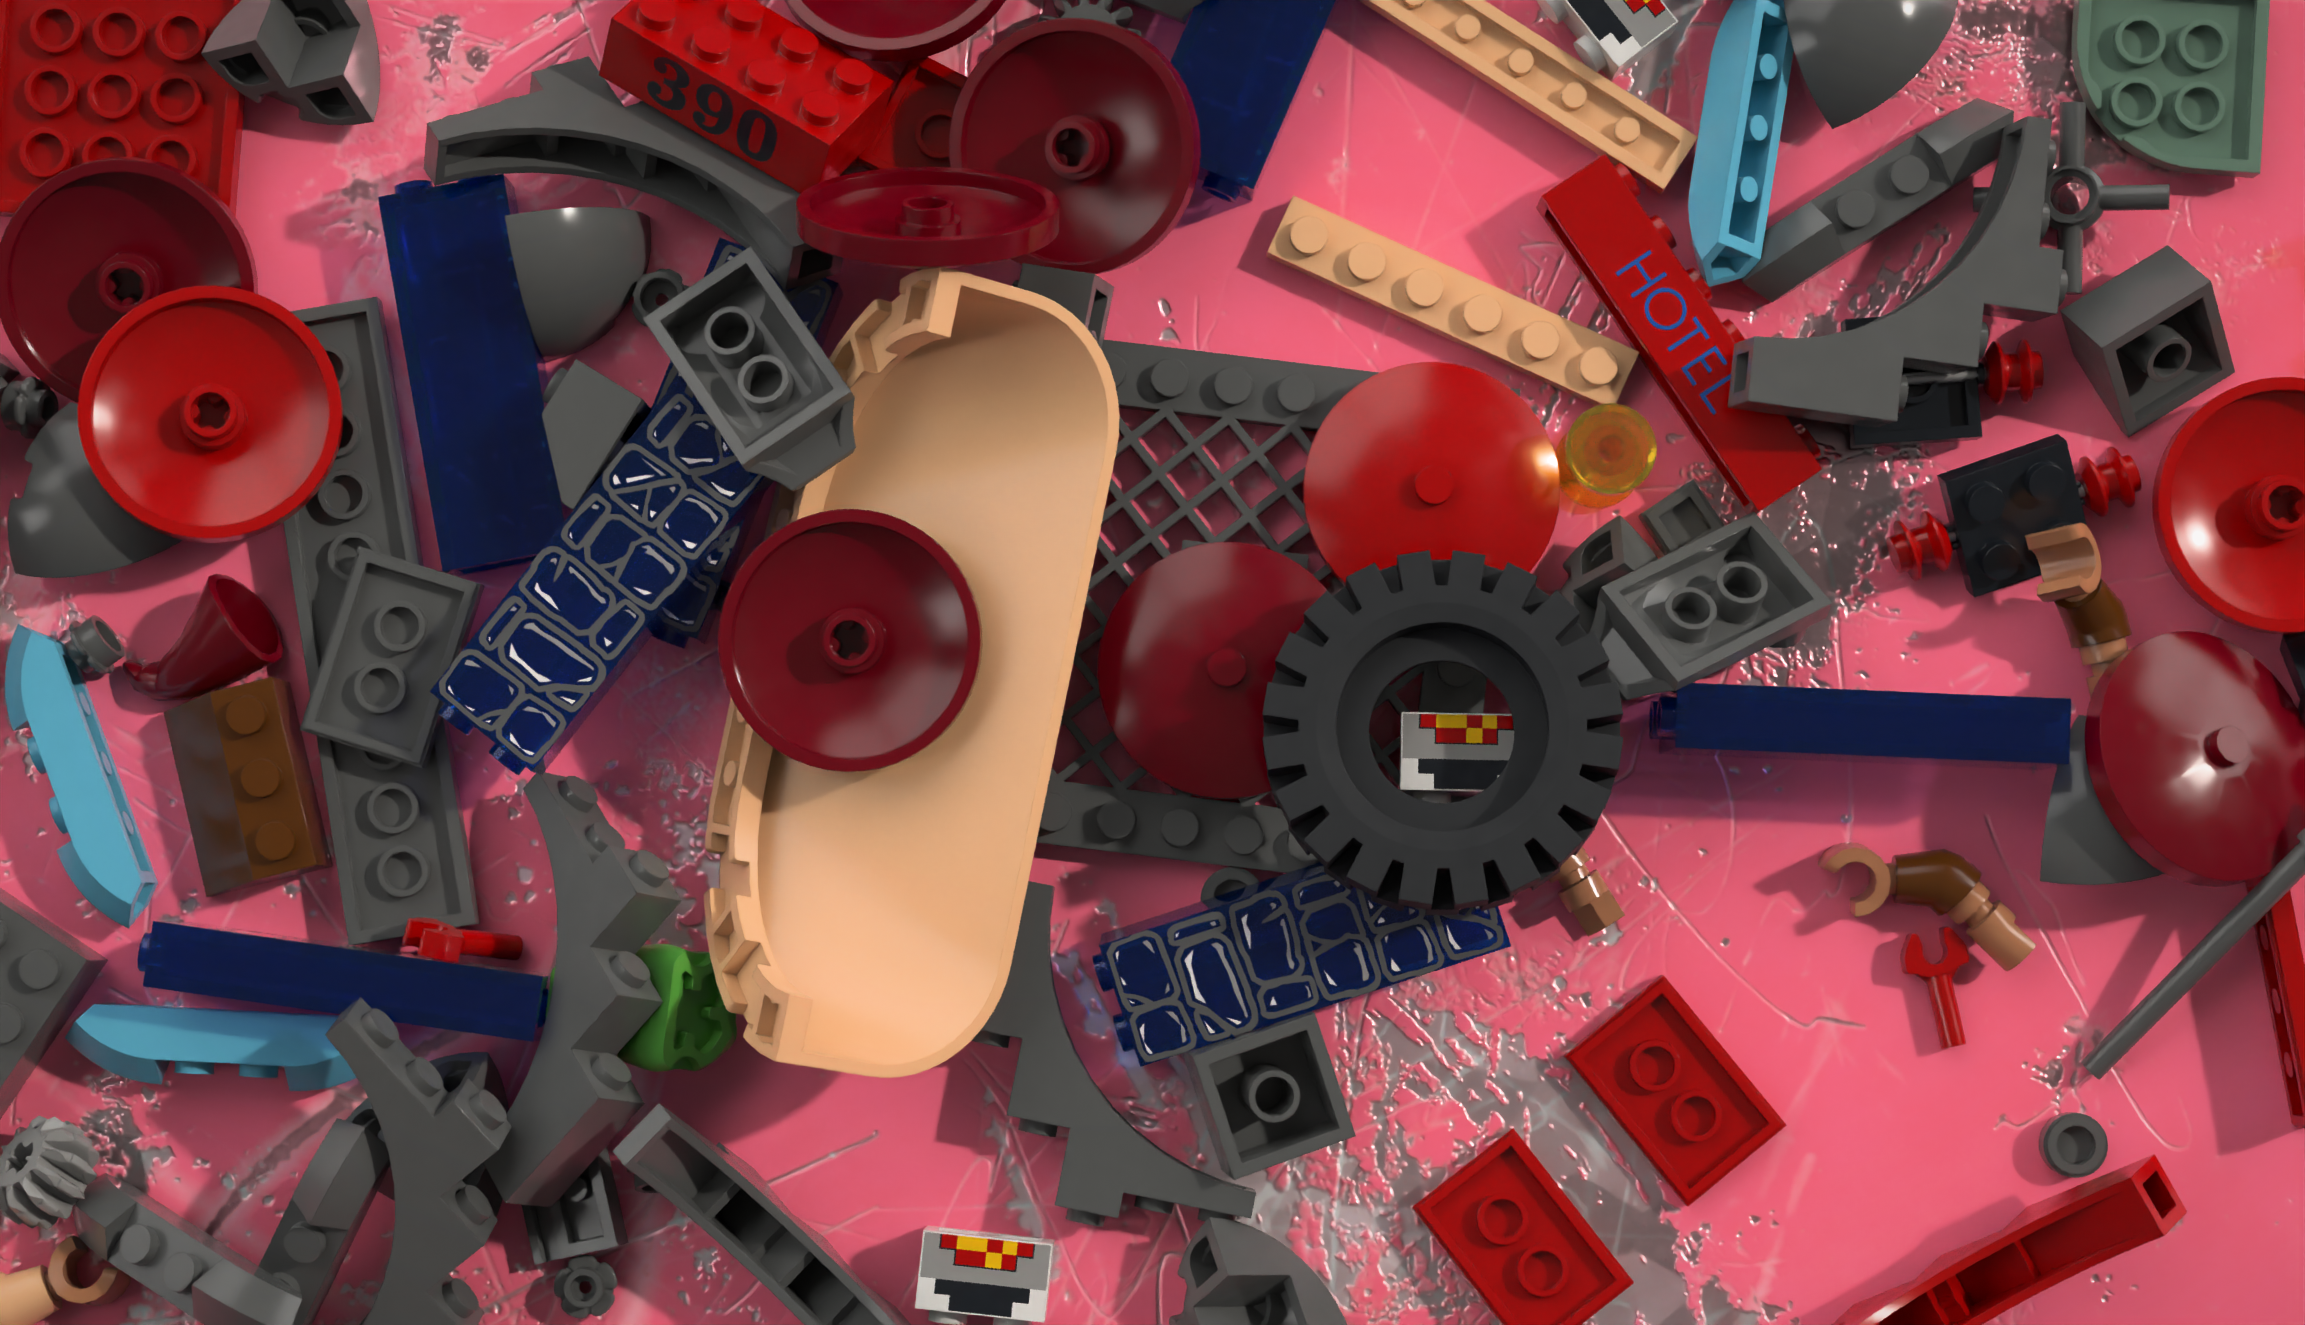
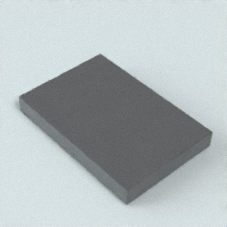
[299,547,485,769]

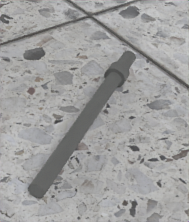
[2081,828,2305,1080]

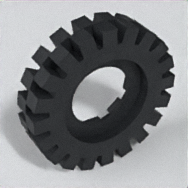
[1262,550,1623,915]

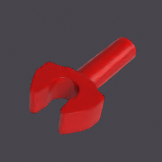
[402,917,523,962]
[1900,926,1970,1049]

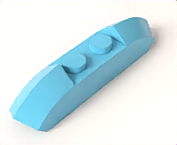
[1688,0,1794,287]
[5,624,158,929]
[65,1003,357,1091]

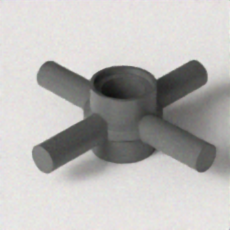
[1973,101,2170,295]

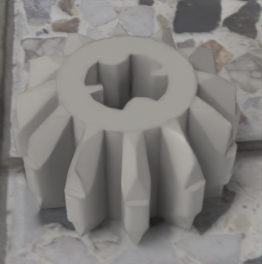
[0,1115,100,1230]

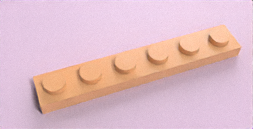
[1358,0,1698,194]
[1266,195,1639,412]

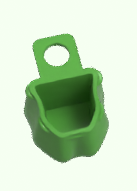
[546,944,737,1072]

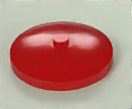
[77,285,343,543]
[1303,362,1560,586]
[2152,377,2305,634]

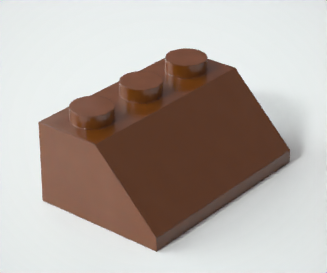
[164,677,333,897]

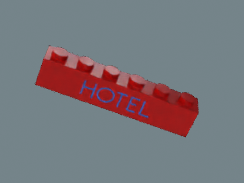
[1536,154,1822,515]

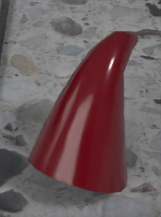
[123,573,284,701]

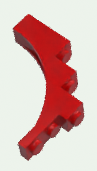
[1831,1154,2187,1325]

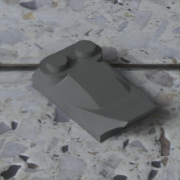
[643,246,856,491]
[1589,512,1832,701]

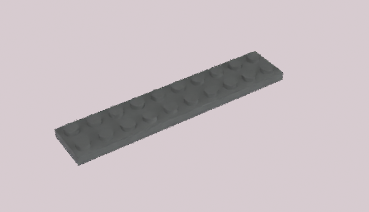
[283,297,480,945]

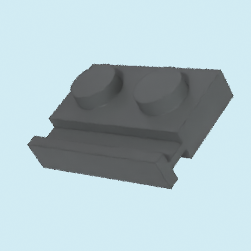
[521,1146,629,1265]

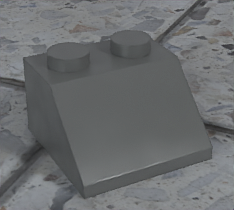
[2060,245,2235,438]
[542,359,657,524]

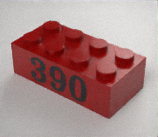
[599,0,894,194]

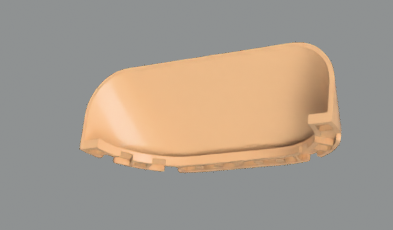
[704,267,1120,1078]

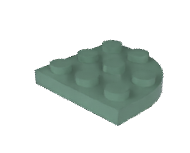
[2072,0,2270,178]

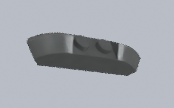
[1742,98,2014,302]
[259,1118,391,1325]
[72,1173,302,1325]

